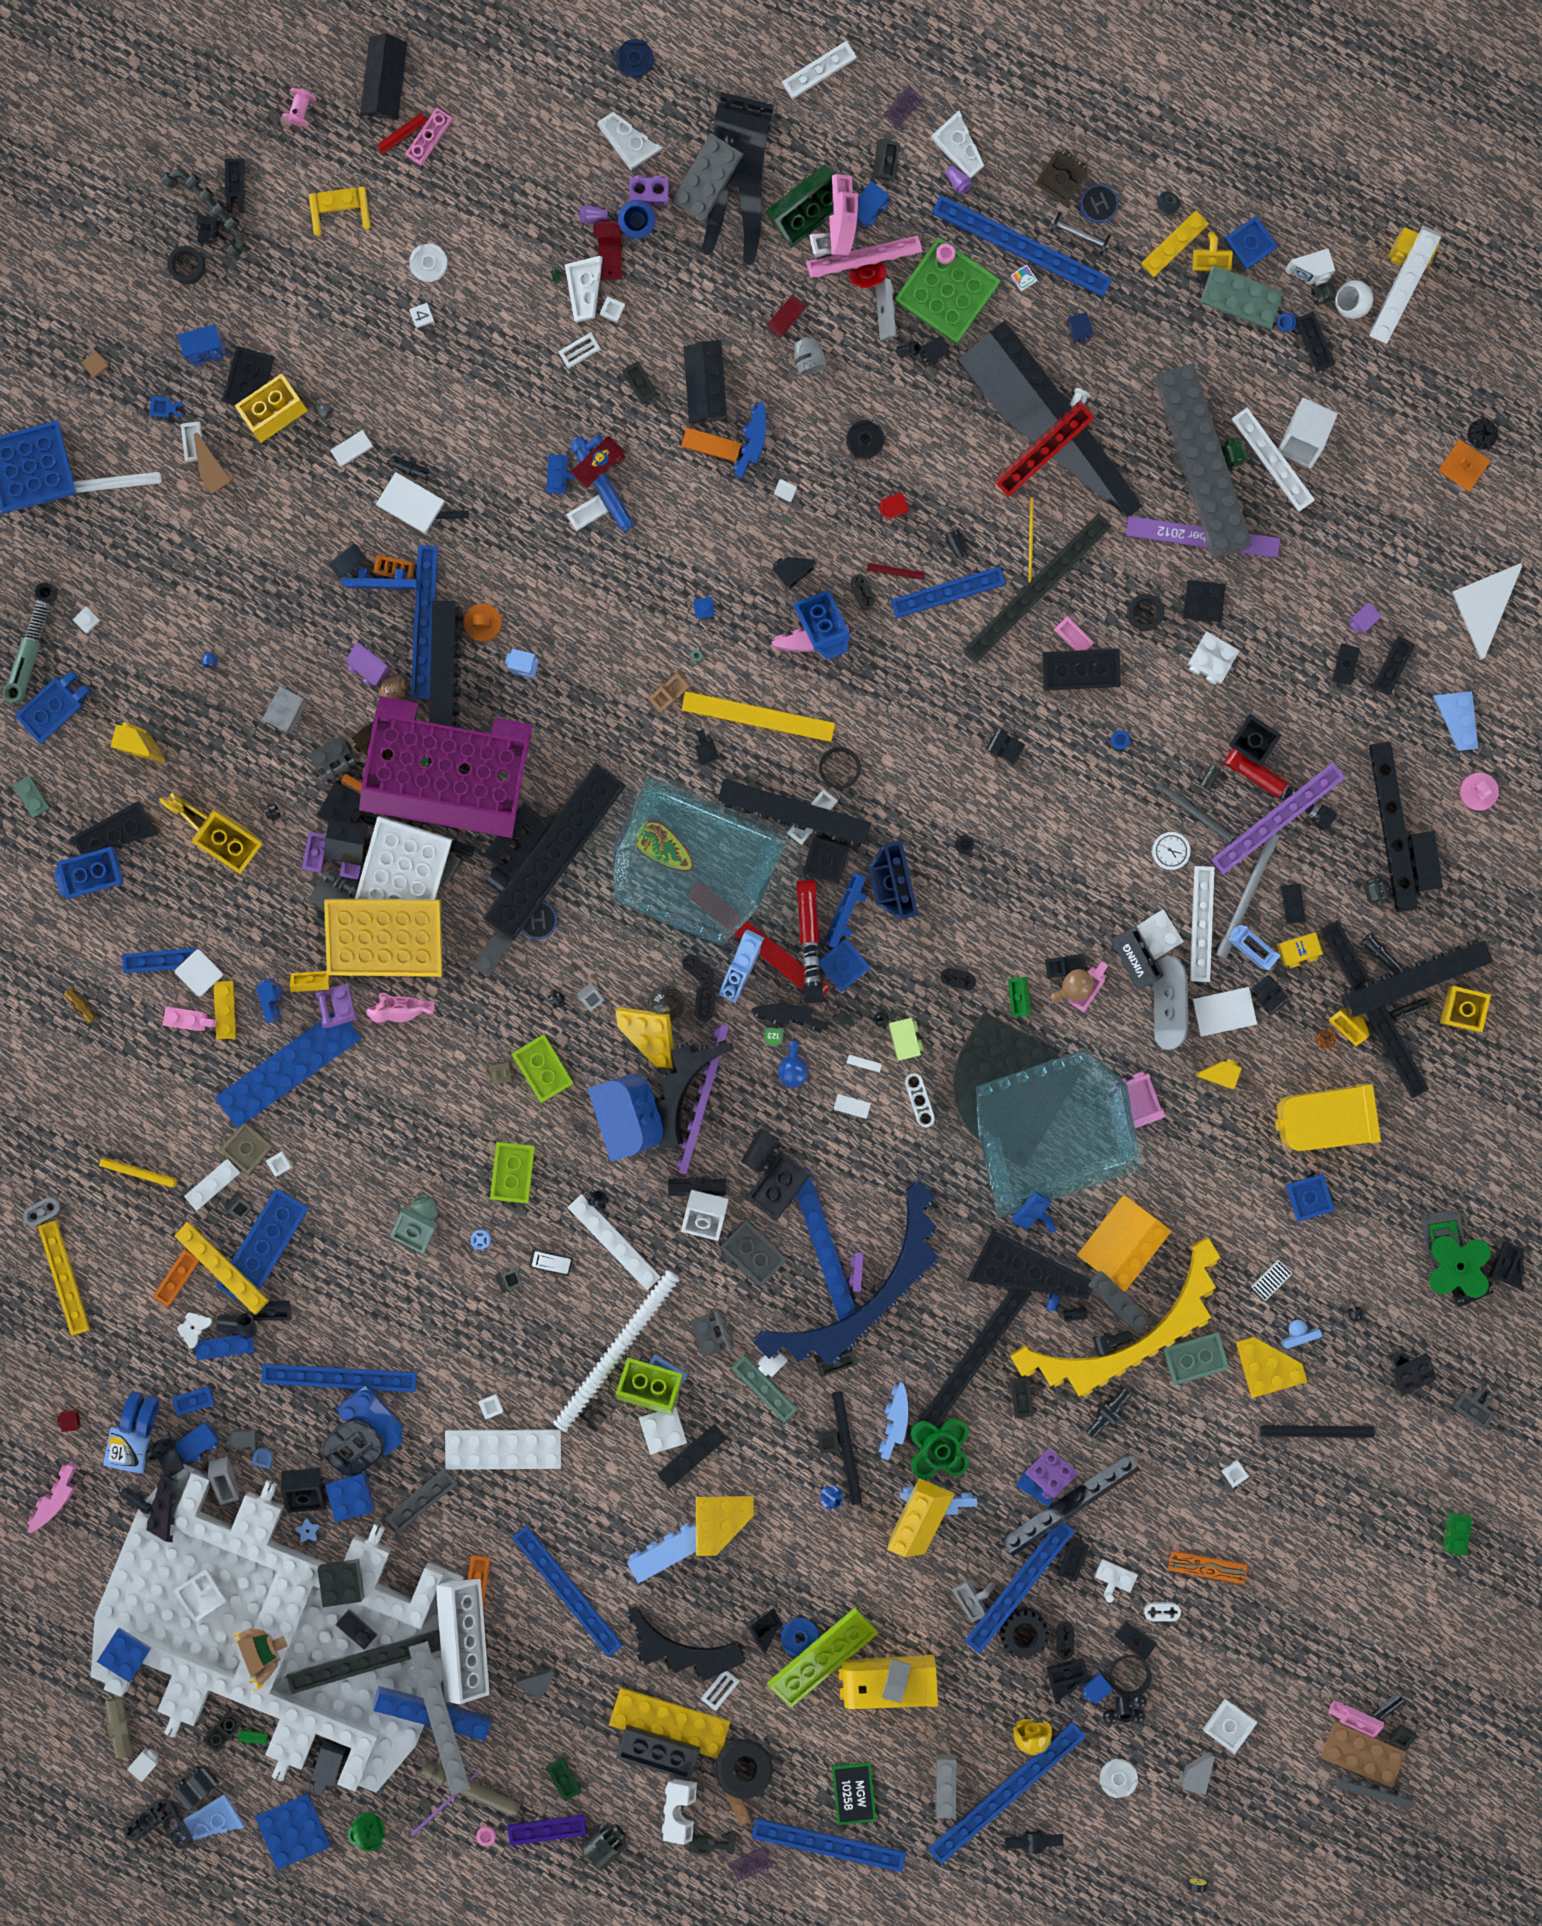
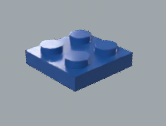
[1224,216,1278,270]
[818,938,871,992]
[1286,1174,1334,1222]
[97,1627,152,1682]

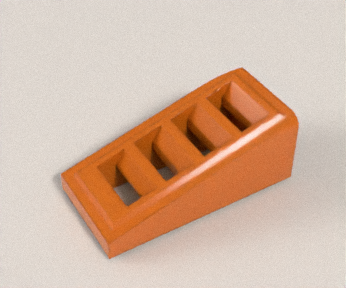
[373,555,416,579]

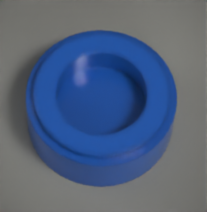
[1111,730,1130,750]

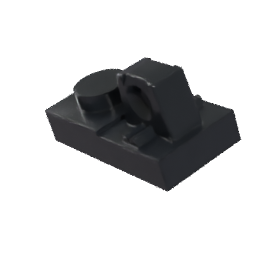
[335,1609,378,1650]

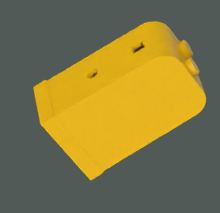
[1275,1083,1381,1151]
[839,1655,938,1709]

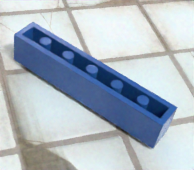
[373,1686,491,1741]

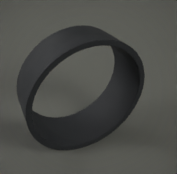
[819,747,861,789]
[1109,1655,1152,1698]

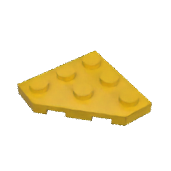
[615,1007,675,1069]
[1235,1337,1307,1398]
[696,1496,754,1556]

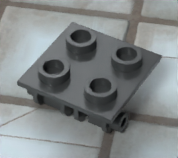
[309,867,358,909]

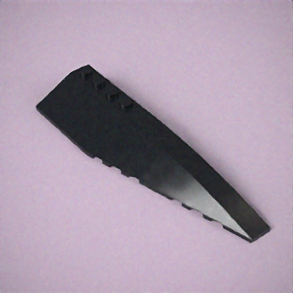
[958,320,1142,518]

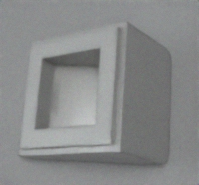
[577,983,605,1012]

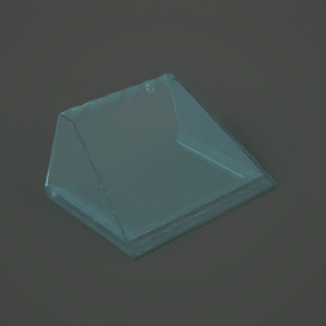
[613,776,789,946]
[976,1049,1142,1219]

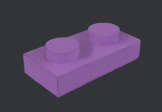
[849,1251,863,1292]

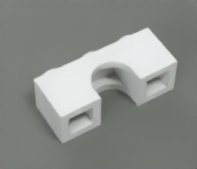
[662,1779,697,1845]

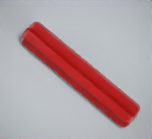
[377,113,427,154]

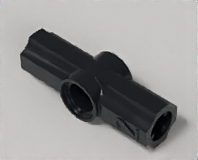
[668,1177,726,1196]

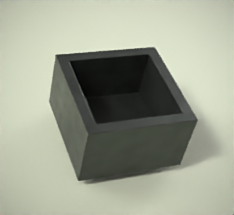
[317,1559,365,1608]

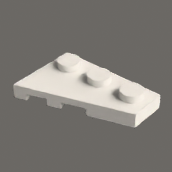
[931,111,984,179]
[565,256,603,322]

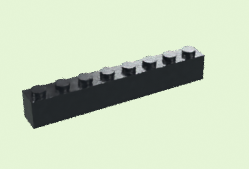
[717,779,872,847]
[1340,938,1493,1017]

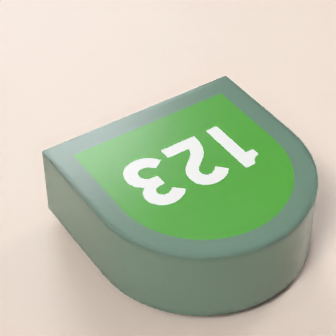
[764,1027,784,1047]

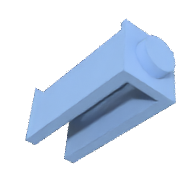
[1228,925,1281,970]

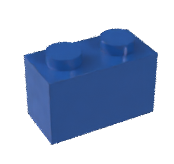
[857,181,890,230]
[176,1420,221,1463]

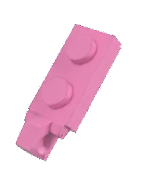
[1067,961,1108,1013]
[163,1006,217,1031]
[1329,1700,1384,1738]

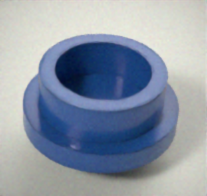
[1277,313,1296,332]

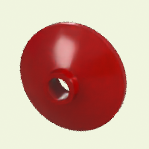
[849,262,887,288]

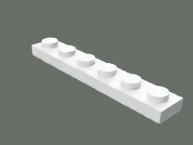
[1231,408,1314,512]
[1190,866,1215,982]
[567,1194,661,1290]

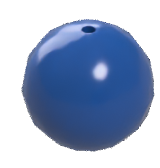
[618,200,656,239]

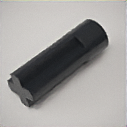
[1372,1693,1405,1721]

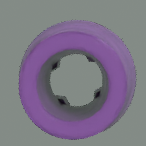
[945,165,972,194]
[580,204,608,224]

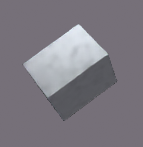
[263,686,308,734]

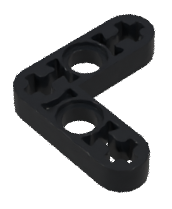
[124,1799,193,1849]

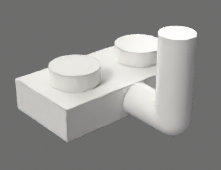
[1094,1559,1138,1603]

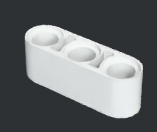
[905,1073,935,1128]

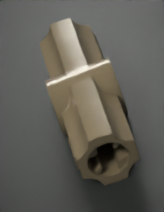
[105,1697,133,1759]

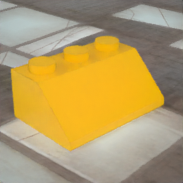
[235,373,308,443]

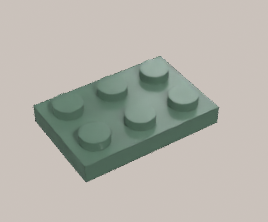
[1162,1331,1229,1385]

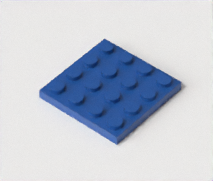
[0,420,77,514]

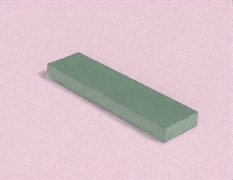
[731,1354,798,1423]

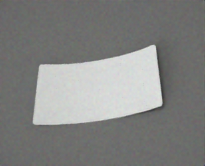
[834,1055,882,1119]

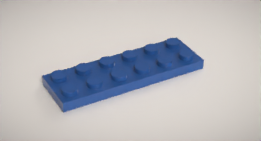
[216,1188,310,1303]

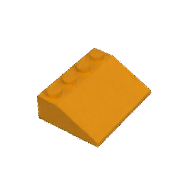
[1077,1194,1171,1292]

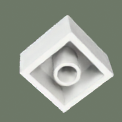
[681,1190,729,1241]

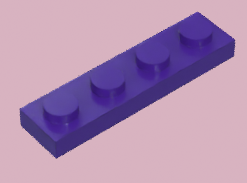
[507,1814,587,1846]

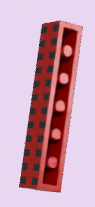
[995,399,1095,497]

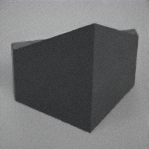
[747,1608,783,1654]

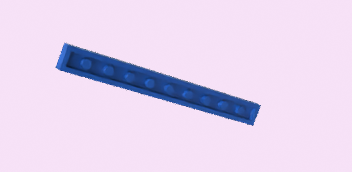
[932,195,1112,297]
[928,1721,1086,1864]

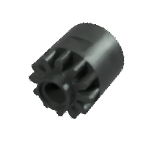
[581,1821,628,1870]

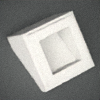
[774,479,797,502]

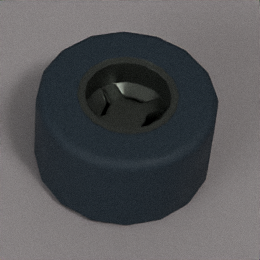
[328,544,366,579]

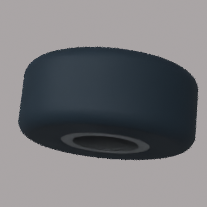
[1157,191,1180,214]

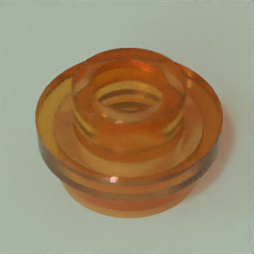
[1316,1029,1336,1048]

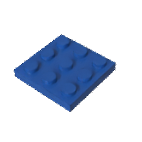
[255,1792,331,1870]

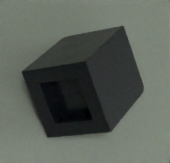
[196,215,220,245]

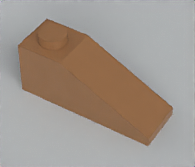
[193,432,231,494]

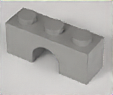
[935,1754,956,1818]

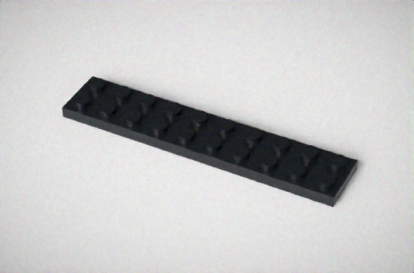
[482,763,626,941]

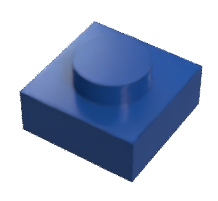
[693,597,715,619]

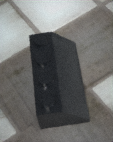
[684,340,727,423]

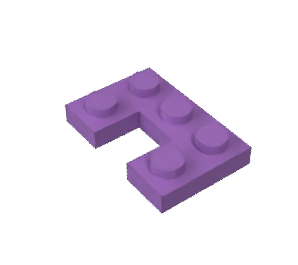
[302,832,362,880]

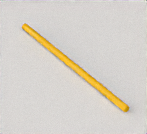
[1029,497,1033,583]

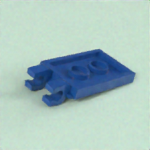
[14,671,92,744]

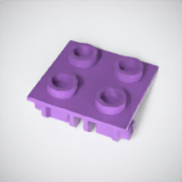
[1025,1449,1078,1499]

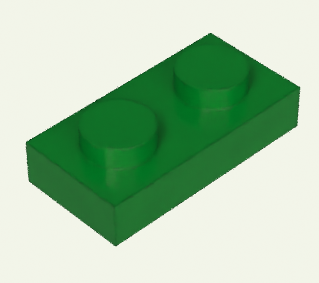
[1008,977,1032,1017]

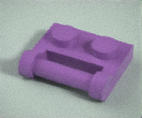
[315,983,357,1028]

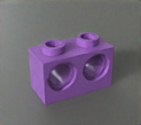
[629,175,669,206]

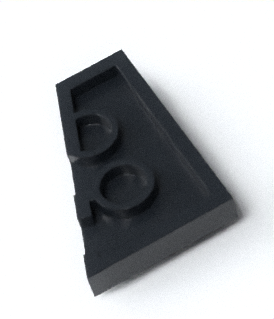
[146,1474,178,1543]

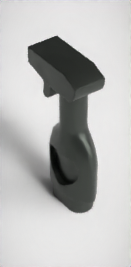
[689,1831,736,1854]

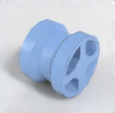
[471,1229,491,1250]

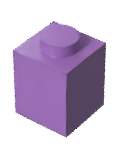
[1349,602,1382,634]

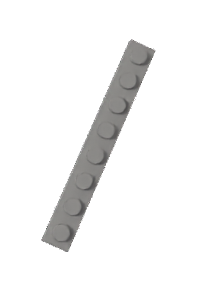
[409,1641,470,1795]

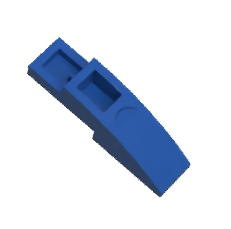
[733,401,766,480]

